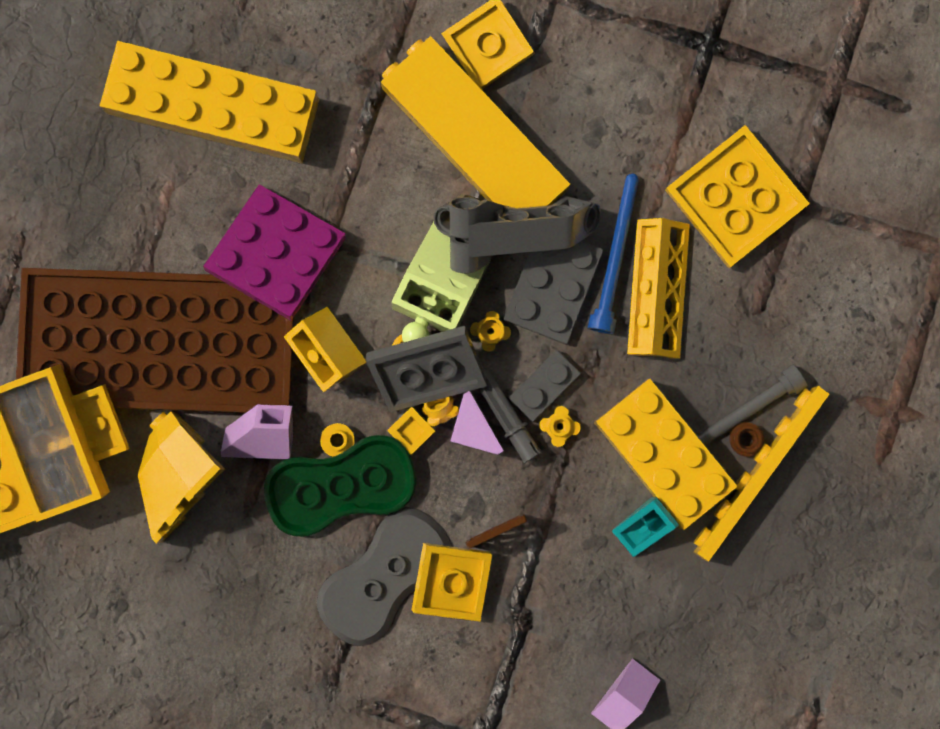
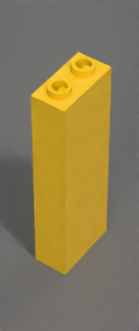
[381,36,570,208]

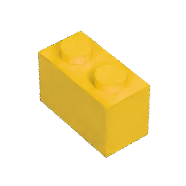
[284,307,366,392]

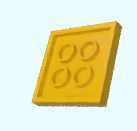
[665,125,810,268]

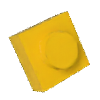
[387,407,436,455]

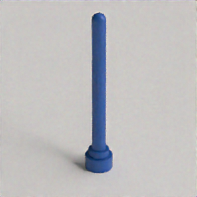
[587,174,639,334]

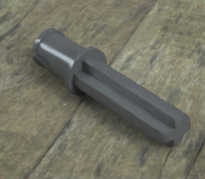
[479,369,542,464]

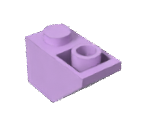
[221,404,293,459]

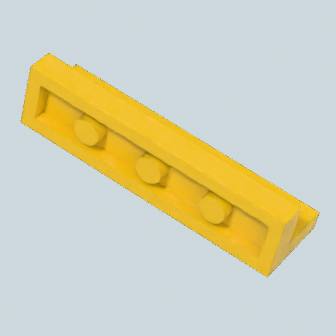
[627,218,690,359]

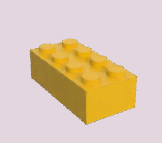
[594,378,738,530]

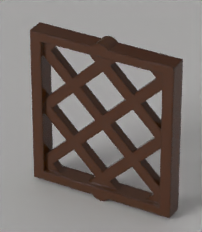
[465,514,527,549]

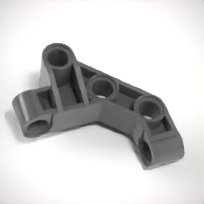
[434,194,601,273]

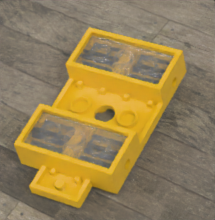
[0,364,130,533]

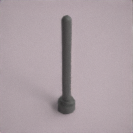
[696,365,808,446]

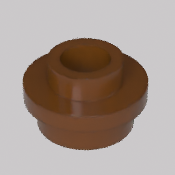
[729,422,764,456]

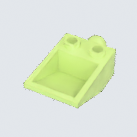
[391,222,491,342]

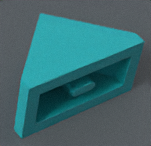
[612,497,679,557]

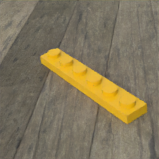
[693,386,829,562]

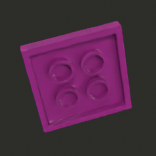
[203,184,346,321]

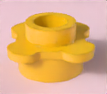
[470,311,511,352]
[422,396,459,426]
[539,406,580,447]

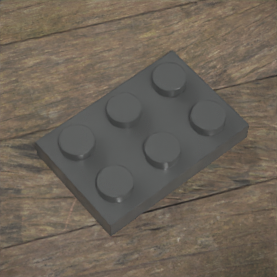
[503,241,603,345]
[366,326,487,412]

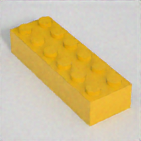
[100,41,319,164]

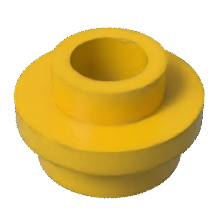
[320,423,355,457]

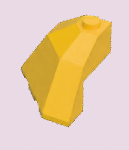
[138,411,225,544]

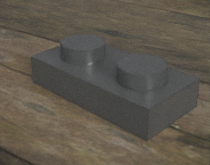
[508,350,581,422]

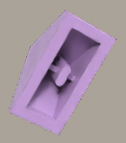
[451,391,503,455]
[591,658,660,729]

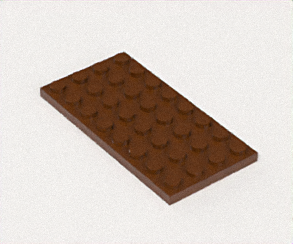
[16,268,294,413]

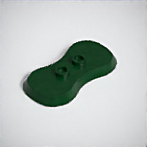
[264,435,416,537]

